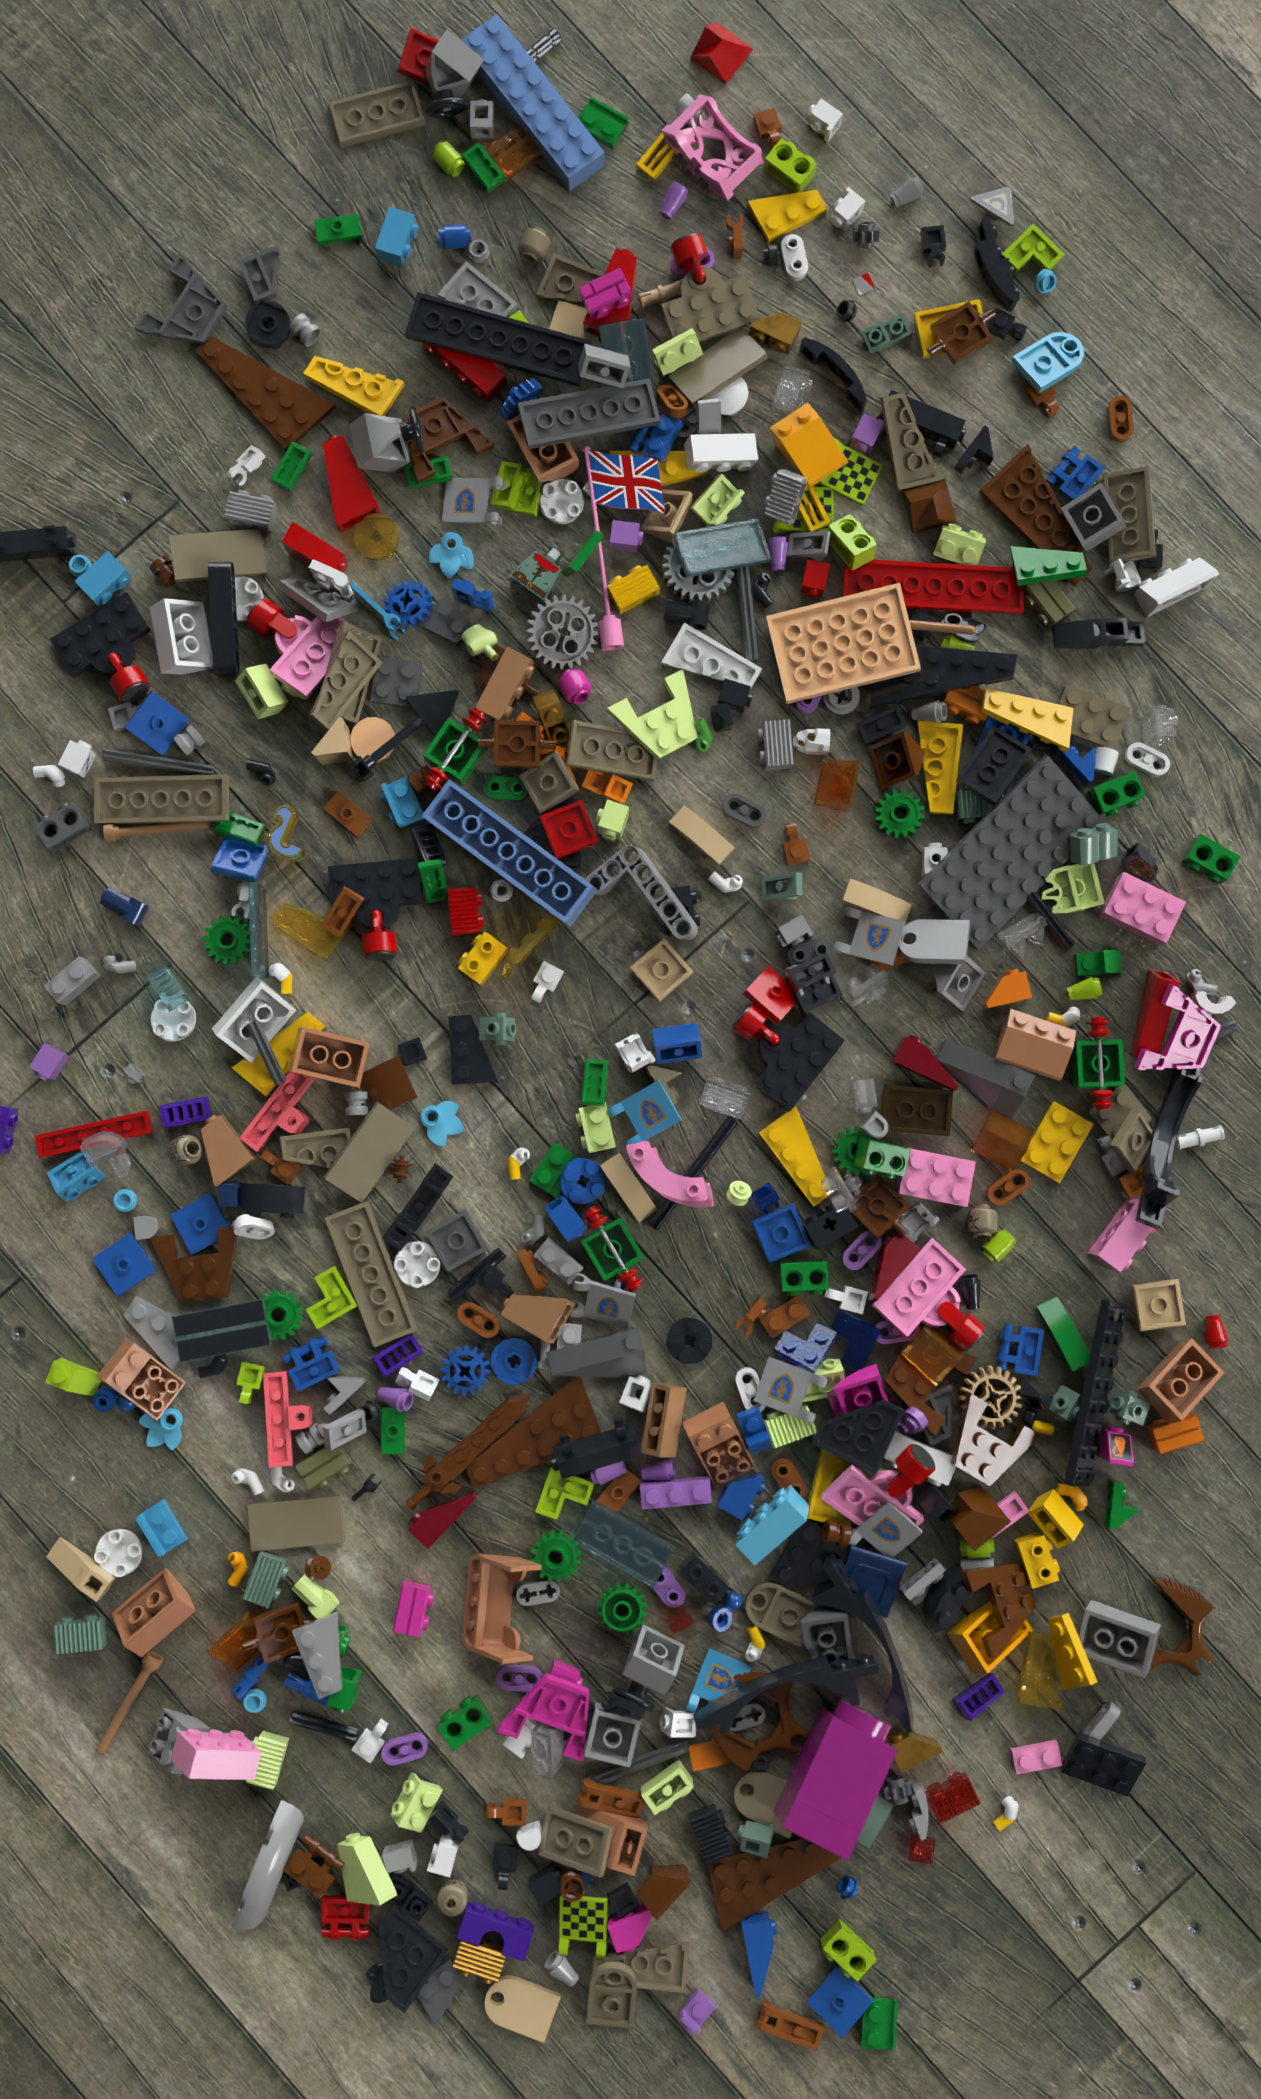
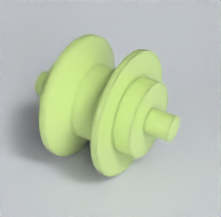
[726,1181,752,1206]

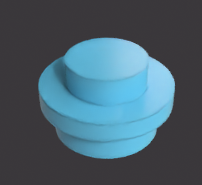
[1035,269,1057,294]
[69,555,92,577]
[113,1189,137,1212]
[243,1688,267,1713]

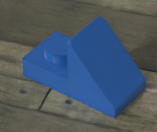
[1054,745,1095,786]
[736,1406,772,1454]

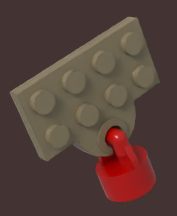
[660,233,760,342]

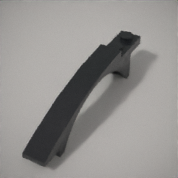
[1136,1068,1203,1230]
[811,1553,914,1734]
[693,1654,879,1733]

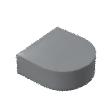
[860,1111,888,1140]
[133,1215,159,1240]

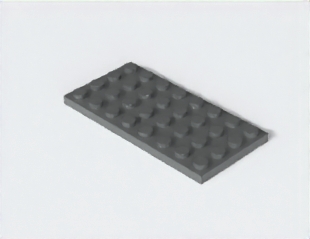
[917,756,1105,950]

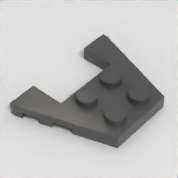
[134,253,227,345]

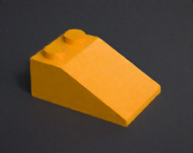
[770,403,848,487]
[947,1601,1033,1674]

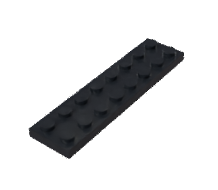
[405,292,592,387]
[1064,1299,1128,1487]

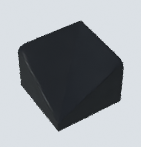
[710,703,733,733]
[1019,1381,1053,1410]

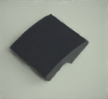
[787,952,843,1014]

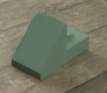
[761,872,803,901]

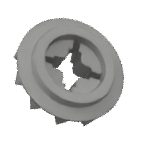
[823,687,860,715]

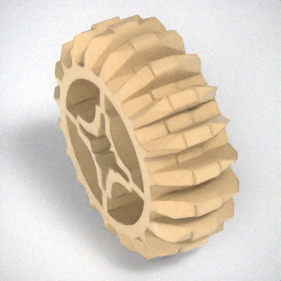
[959,1365,1022,1429]

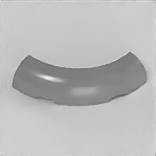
[231,1800,304,1930]

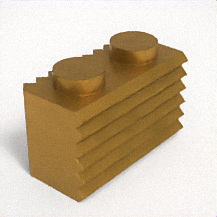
[453,1939,506,1984]

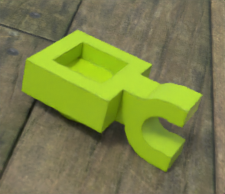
[236,1361,266,1404]

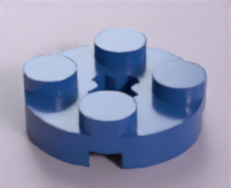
[559,1157,606,1204]
[491,1337,537,1385]

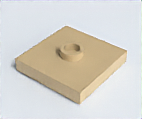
[630,938,694,1002]
[1131,1279,1186,1332]

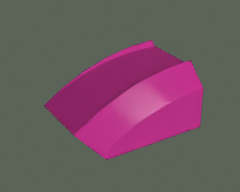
[827,1364,888,1417]

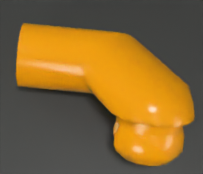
[1056,1483,1088,1511]
[227,1551,248,1587]

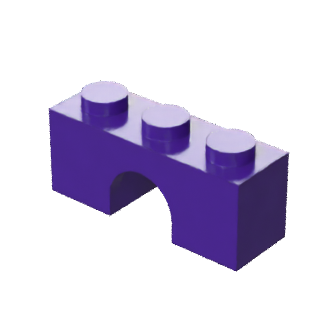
[457,1902,534,1962]

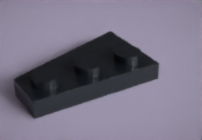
[448,1015,498,1085]

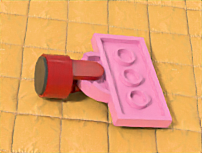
[247,598,349,700]
[871,1238,985,1352]
[822,1444,935,1526]

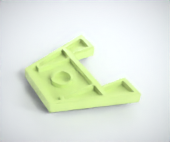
[605,669,698,760]

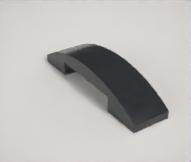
[799,337,867,413]
[382,1163,454,1251]

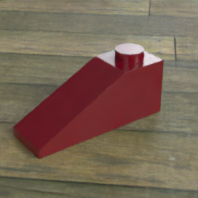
[891,1035,958,1091]
[868,1233,921,1304]
[408,1491,478,1549]

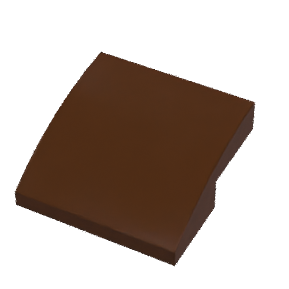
[361,1056,418,1111]

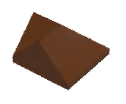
[901,479,956,533]
[869,731,926,790]
[949,1486,1011,1551]
[636,1864,690,1920]

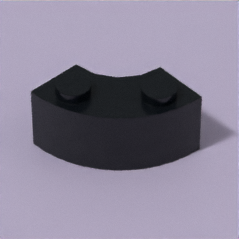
[238,1183,305,1218]
[924,1564,973,1633]

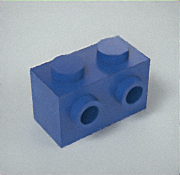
[652,1023,702,1064]

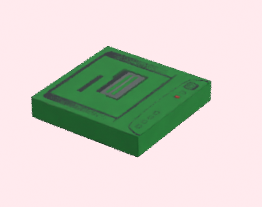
[562,531,603,577]

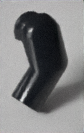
[753,573,774,608]
[246,759,275,786]
[198,1353,228,1379]
[283,1652,310,1678]

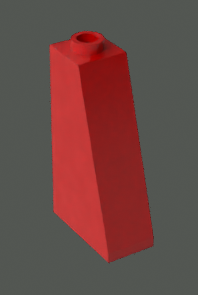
[582,248,637,349]
[323,434,381,532]
[1130,969,1180,1060]

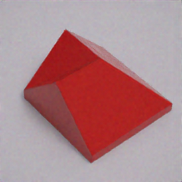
[691,22,753,84]

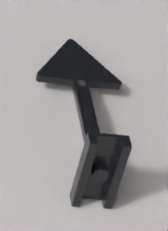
[345,690,459,783]

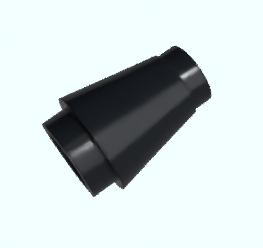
[958,1274,981,1310]

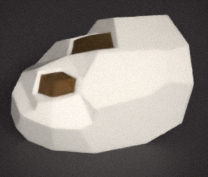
[793,728,830,755]

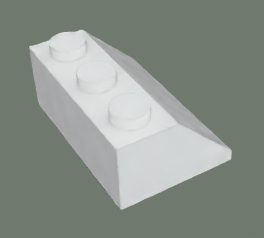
[1134,557,1219,618]
[150,598,213,675]
[212,976,296,1063]

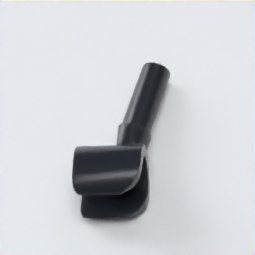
[351,1474,381,1501]

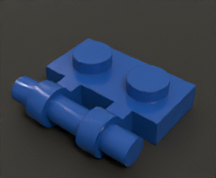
[629,414,683,463]
[1046,446,1105,501]
[451,578,494,612]
[996,1323,1044,1376]
[282,1335,341,1391]

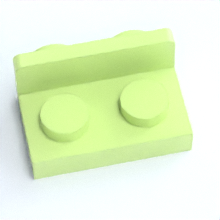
[575,1102,616,1153]
[796,1359,845,1402]

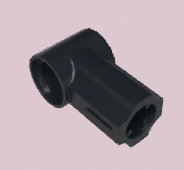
[664,599,711,630]

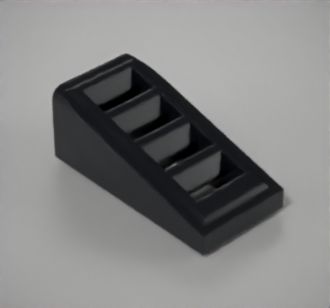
[410,824,447,867]

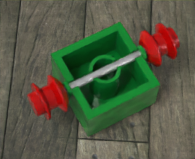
[422,708,488,791]
[1071,1017,1125,1110]
[581,1206,644,1292]

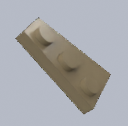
[280,1127,351,1168]

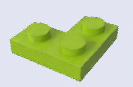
[1001,224,1065,273]
[306,1265,358,1330]
[535,1466,594,1520]

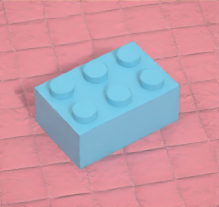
[735,1485,809,1566]

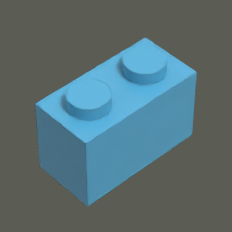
[375,207,419,267]
[75,551,132,607]

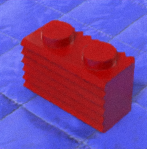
[448,887,484,937]

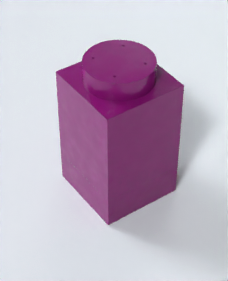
[773,1699,898,1860]

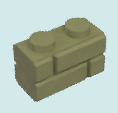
[1024,581,1075,629]
[296,1445,352,1490]

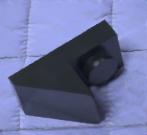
[954,425,994,474]

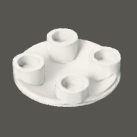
[707,377,748,416]
[539,479,584,524]
[235,576,264,622]
[150,996,196,1042]
[394,1241,441,1288]
[94,1529,143,1577]

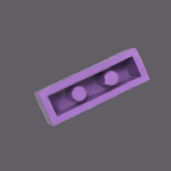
[640,1475,712,1510]

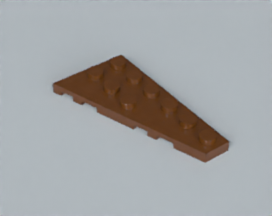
[196,336,336,451]
[979,444,1092,587]
[466,1376,602,1489]
[707,1836,842,1932]

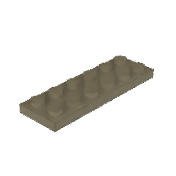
[94,774,229,825]
[324,1201,418,1347]

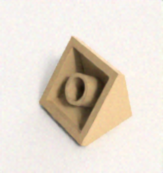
[641,489,693,544]
[311,716,353,765]

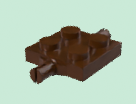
[927,301,996,365]
[469,644,540,707]
[478,720,556,768]
[846,1175,911,1240]
[241,1601,318,1664]

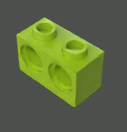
[764,138,817,193]
[827,514,877,570]
[820,1919,877,1982]

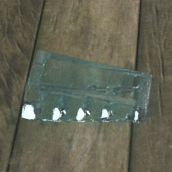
[146,965,189,1012]

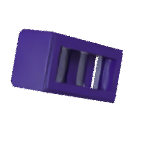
[159,1097,212,1128]
[371,1333,423,1378]
[952,1672,1005,1721]

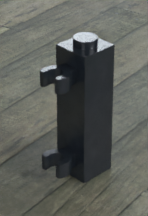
[879,390,967,458]
[0,525,77,562]
[551,1418,642,1479]

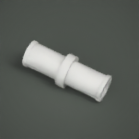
[1175,1125,1225,1150]

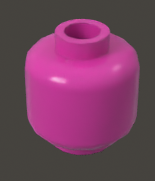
[558,669,591,704]

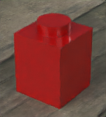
[800,559,830,598]

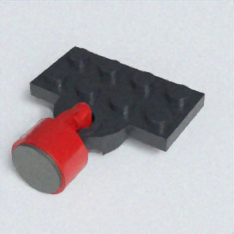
[50,592,151,703]
[328,858,423,961]
[731,1003,845,1112]

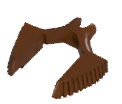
[1149,1577,1214,1676]
[710,1672,808,1771]

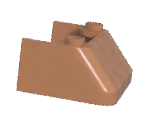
[462,1554,541,1664]

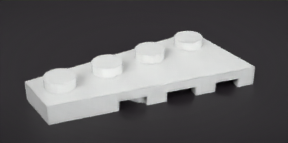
[661,623,762,690]

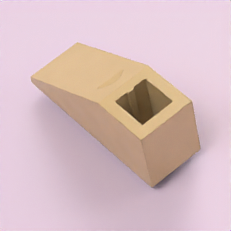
[46,1537,117,1602]

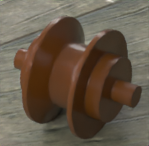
[389,1155,413,1183]
[305,1556,331,1580]

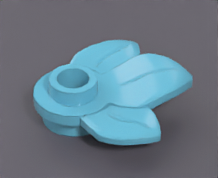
[429,532,474,578]
[420,1101,464,1146]
[139,1408,183,1450]

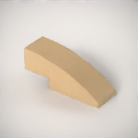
[669,806,735,867]
[841,878,912,922]
[600,1153,658,1222]

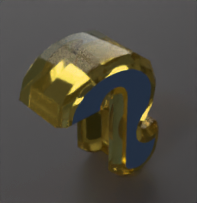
[267,805,308,862]

